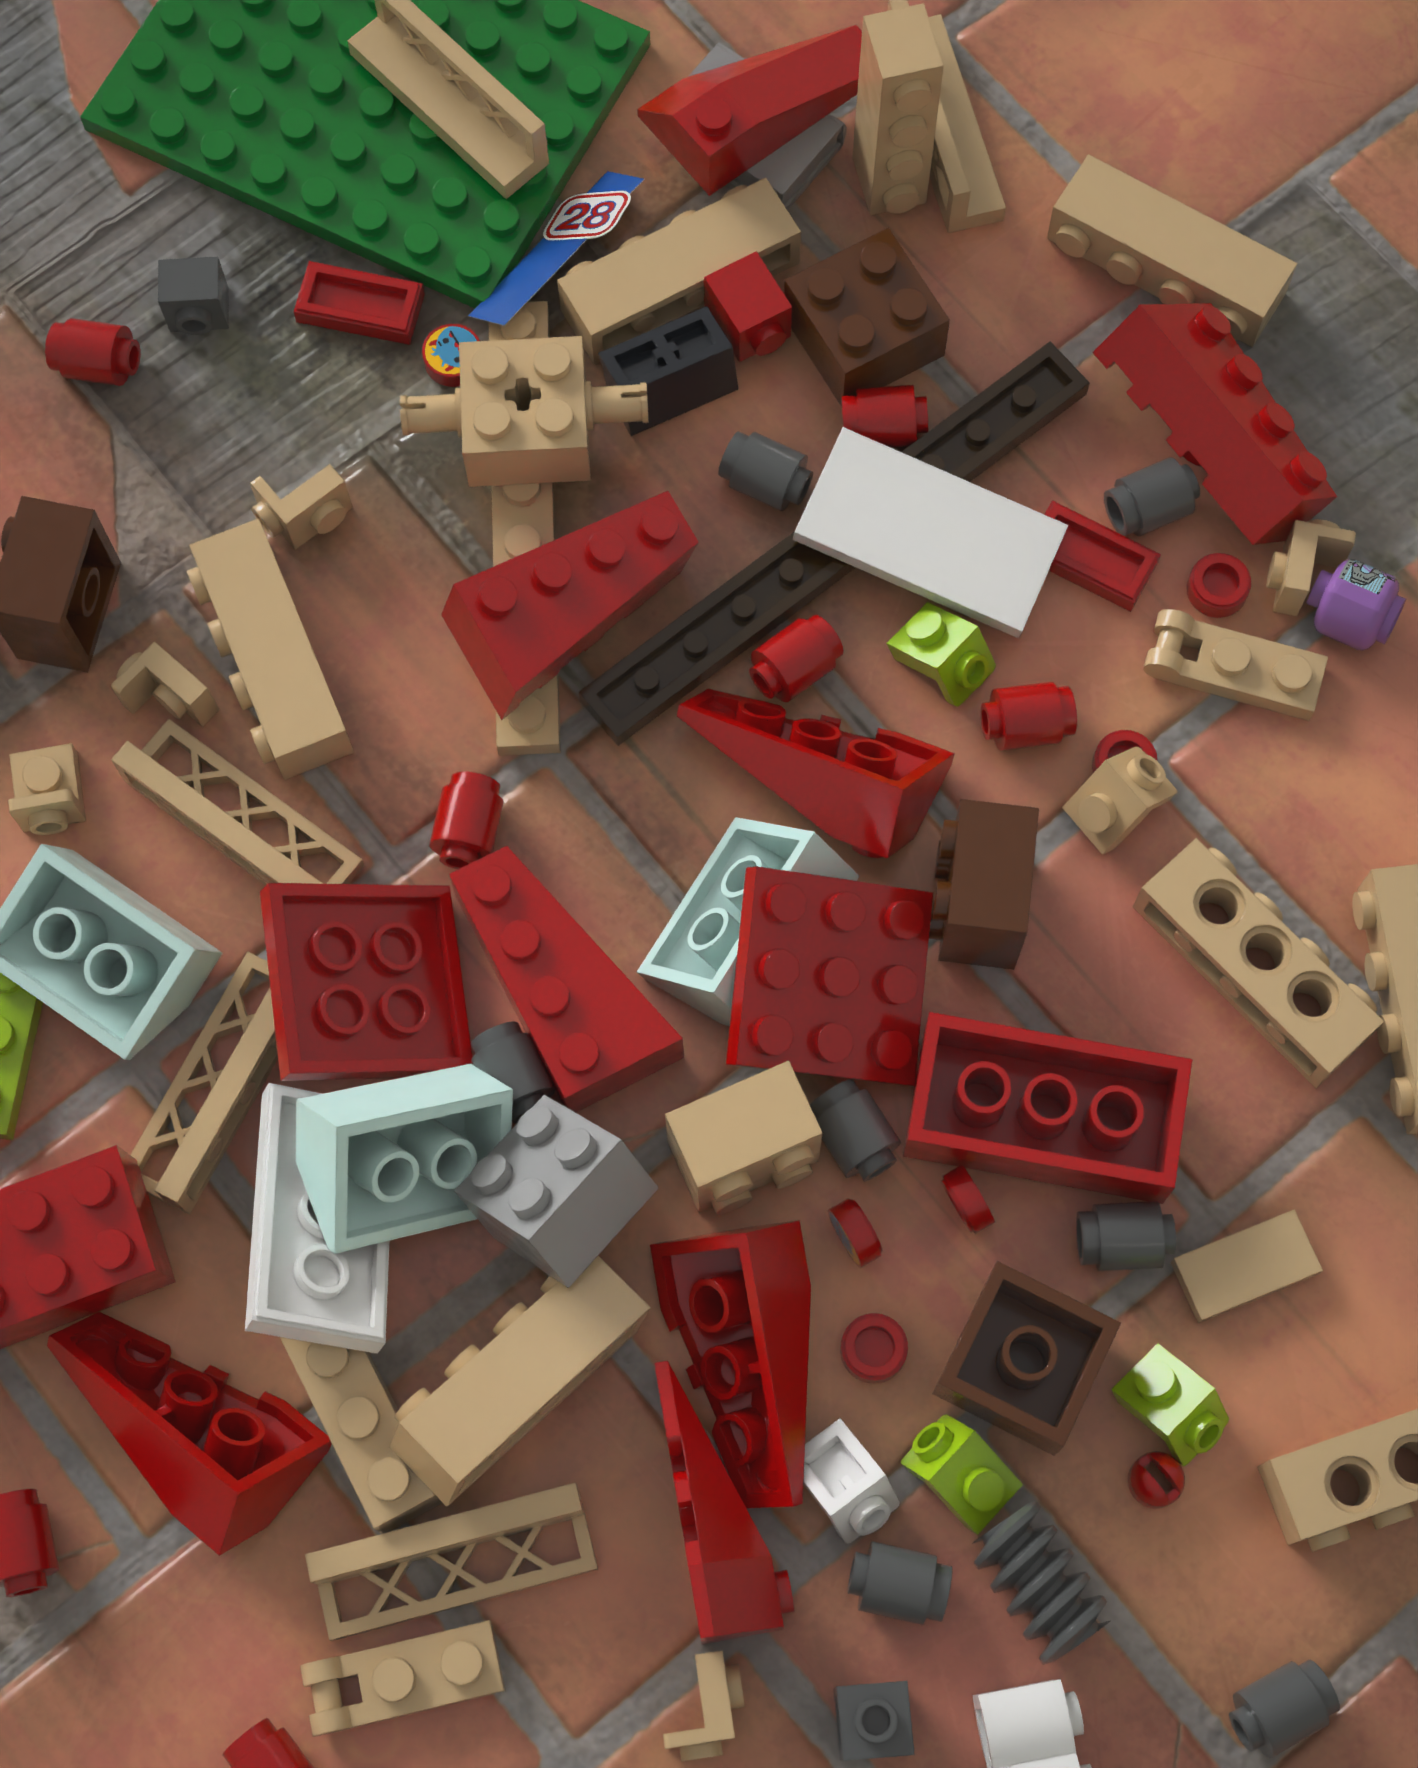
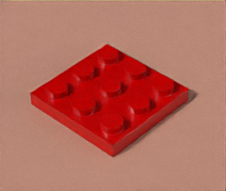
[726,866,933,1086]
[260,883,473,1081]

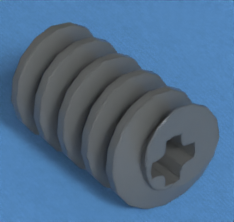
[972,1501,1111,1665]

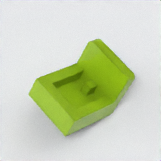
[886,602,996,707]
[1111,1343,1229,1466]
[901,1414,1023,1535]

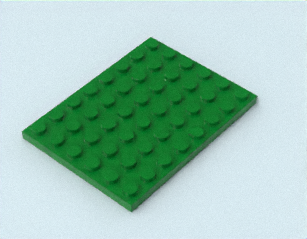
[80,0,651,309]

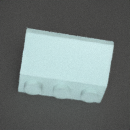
[637,817,859,1026]
[0,844,223,1060]
[296,1064,513,1254]

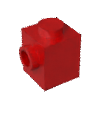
[704,251,792,363]

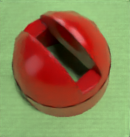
[1128,1451,1185,1509]

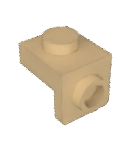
[250,464,353,550]
[1266,519,1356,616]
[1062,747,1177,855]
[663,1650,745,1761]

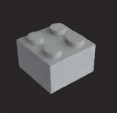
[454,1095,659,1288]

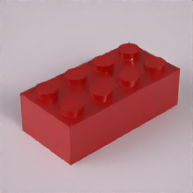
[903,1012,1193,1204]
[0,1145,176,1349]

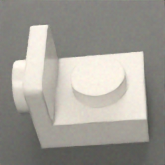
[803,1418,900,1544]

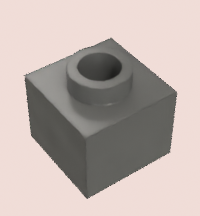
[158,257,229,335]

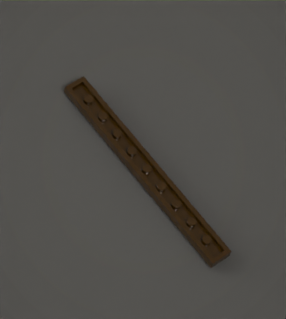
[579,341,1090,746]

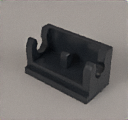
[598,306,738,436]

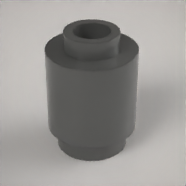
[718,431,813,511]
[1104,457,1200,536]
[471,1021,556,1124]
[810,1079,901,1181]
[1076,1201,1176,1271]
[847,1541,952,1625]
[1229,1660,1340,1758]

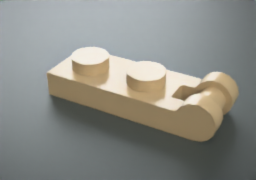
[1143,609,1328,721]
[300,1620,506,1737]

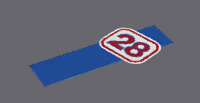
[468,171,645,326]

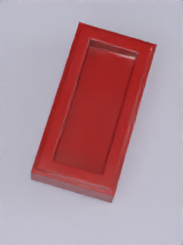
[293,261,425,345]
[1044,500,1161,612]

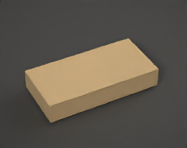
[1170,1209,1323,1323]

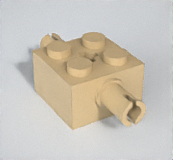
[400,336,649,487]

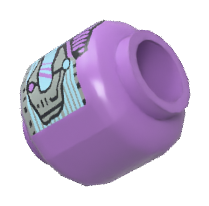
[1307,559,1406,651]

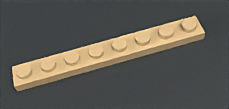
[489,301,561,756]

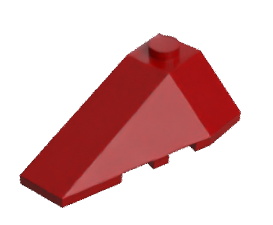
[637,25,862,196]
[677,688,955,859]
[650,1220,811,1508]
[47,1312,332,1556]
[654,1361,795,1644]

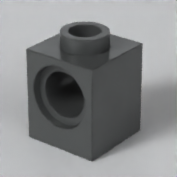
[833,1681,915,1761]

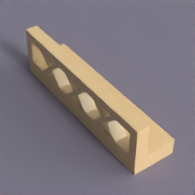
[347,0,549,199]
[888,0,1006,233]
[111,719,364,885]
[131,951,278,1215]
[305,1483,598,1641]

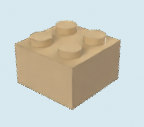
[665,1060,823,1215]

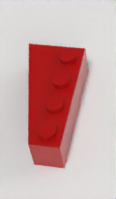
[1093,303,1337,545]
[441,491,699,720]
[449,846,684,1113]

